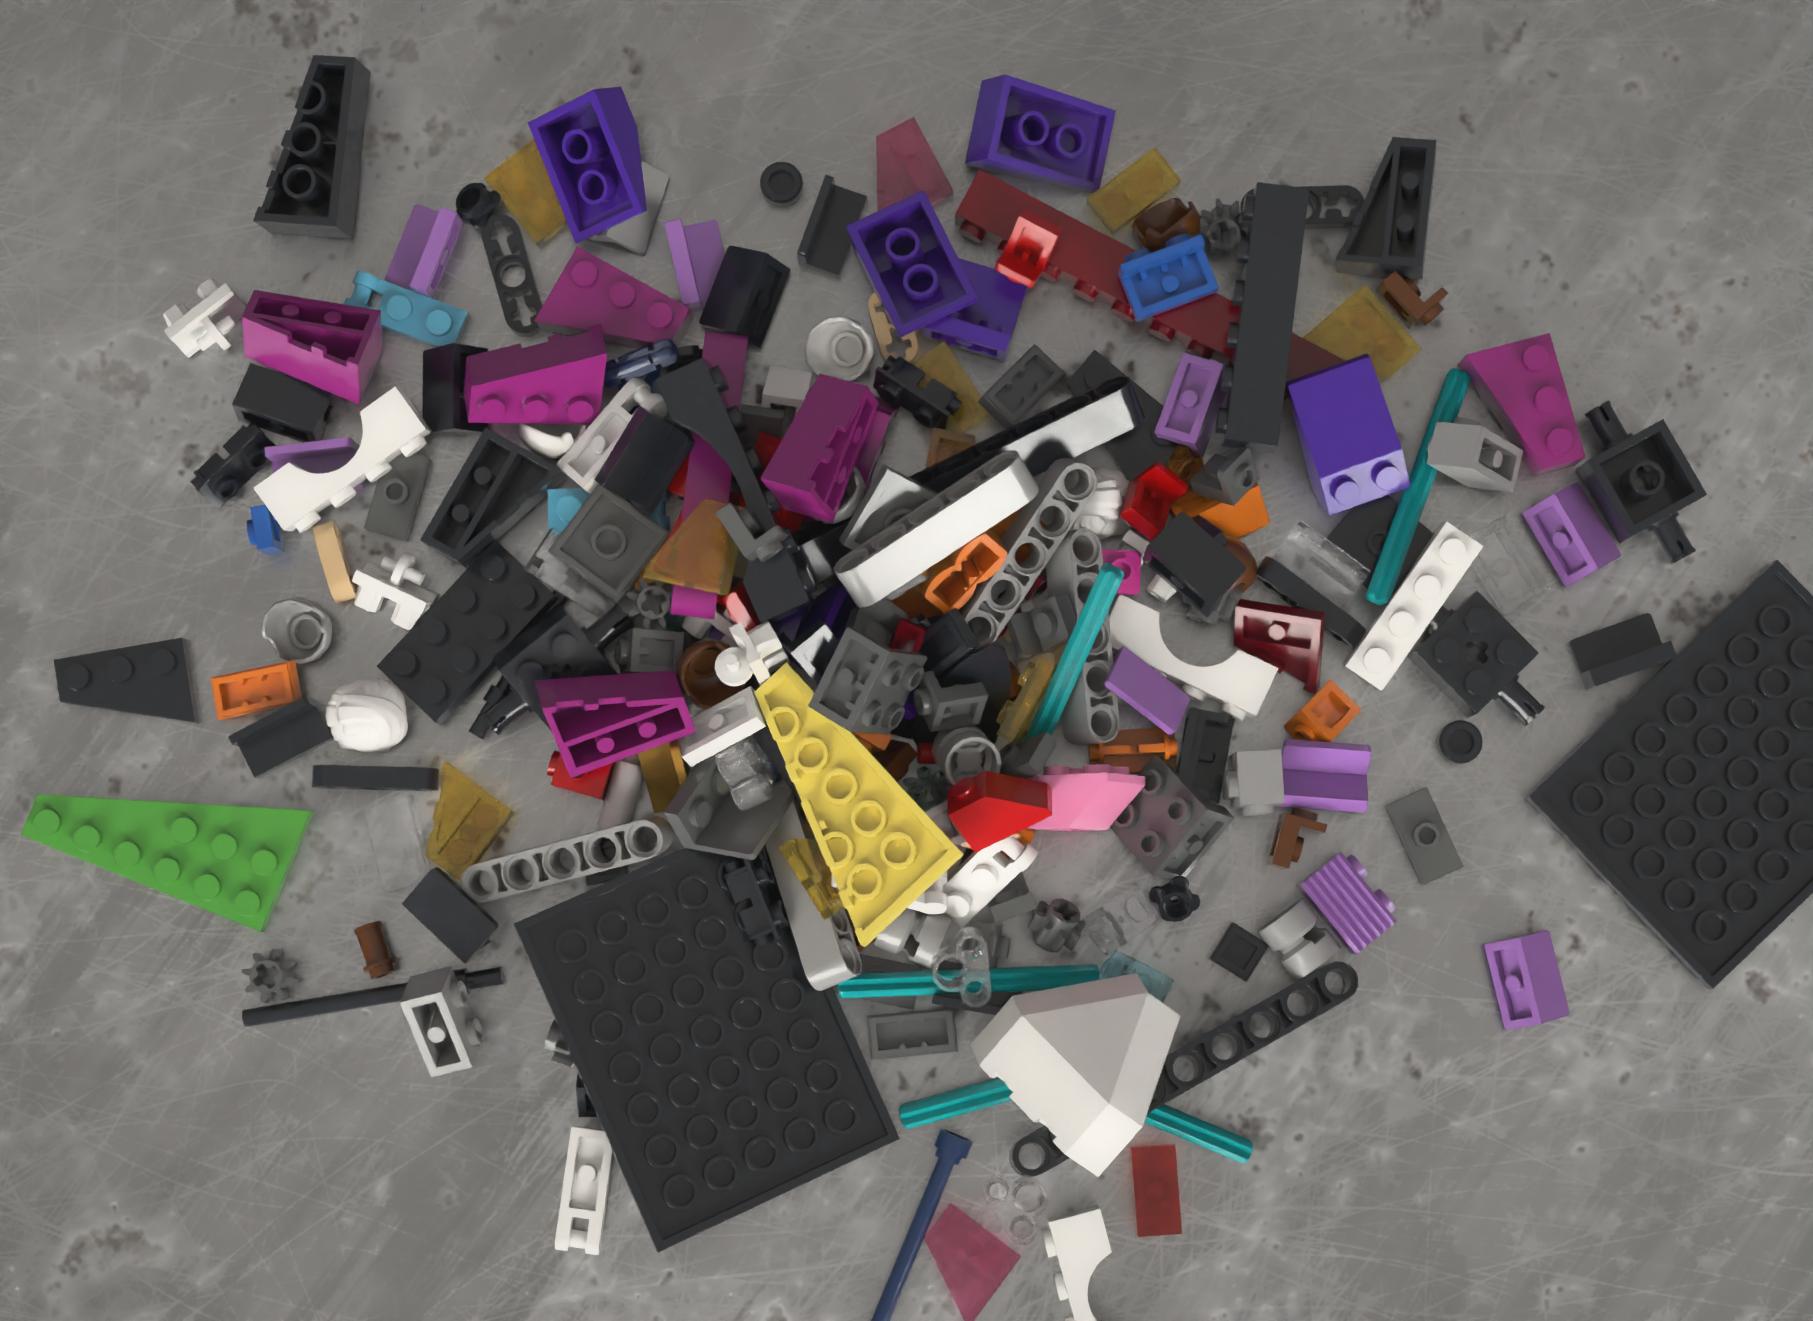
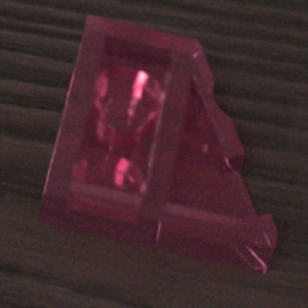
[876,117,954,211]
[924,1202,1021,1321]

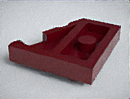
[1233,599,1325,694]

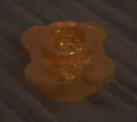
[1165,445,1204,490]

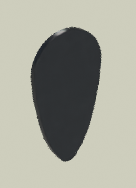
[912,642,1011,746]

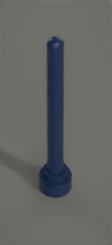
[871,1128,973,1321]

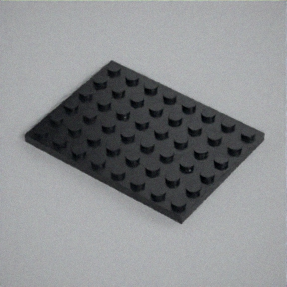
[1525,560,1813,989]
[513,845,900,1252]

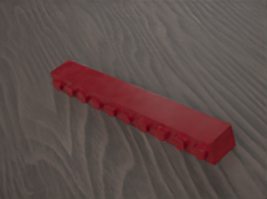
[955,169,1346,402]

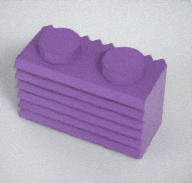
[1296,852,1397,954]

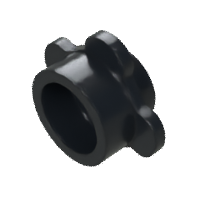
[456,183,501,228]
[1149,876,1200,922]

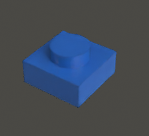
[247,505,284,555]

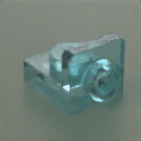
[1099,950,1174,1003]

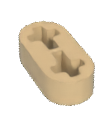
[868,291,918,364]
[312,520,357,603]

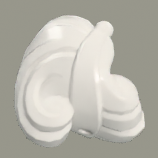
[1064,467,1132,540]
[325,679,408,753]

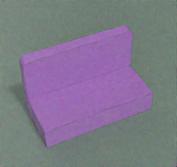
[385,204,464,299]
[664,218,725,313]
[1154,352,1227,457]
[264,437,364,489]
[1522,482,1621,587]
[1104,646,1191,735]
[1278,739,1371,813]
[1484,930,1569,1030]

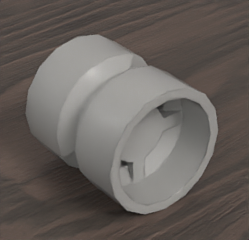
[932,725,1001,786]
[1258,898,1341,981]
[874,908,952,970]

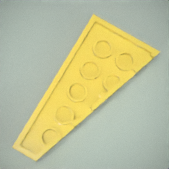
[754,662,964,948]

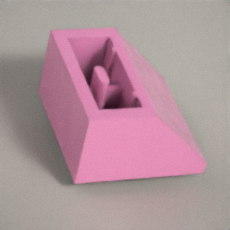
[1027,764,1145,832]

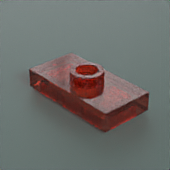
[1130,1144,1182,1237]

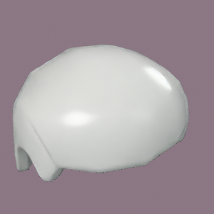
[804,317,875,381]
[518,423,588,459]

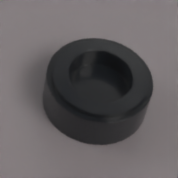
[760,162,803,207]
[1437,720,1483,764]

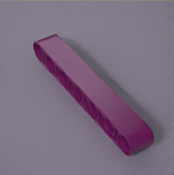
[670,331,748,619]

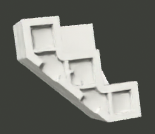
[970,973,1181,1177]

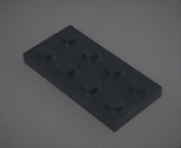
[377,540,559,726]

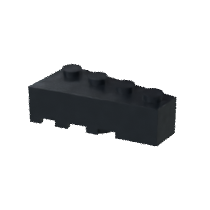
[253,55,371,238]

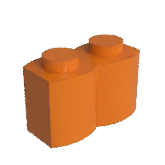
[918,528,1007,614]

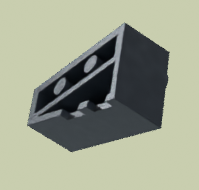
[1335,137,1436,279]
[420,427,567,568]

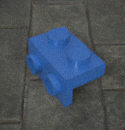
[1118,233,1219,322]

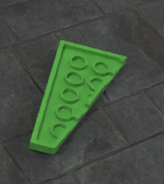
[20,794,314,932]

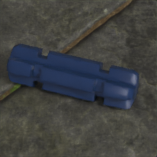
[604,338,679,388]

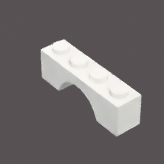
[253,386,432,533]
[1343,521,1483,691]
[1109,594,1279,721]
[1041,1205,1112,1321]

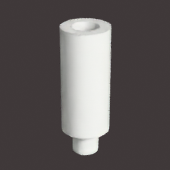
[597,754,644,829]

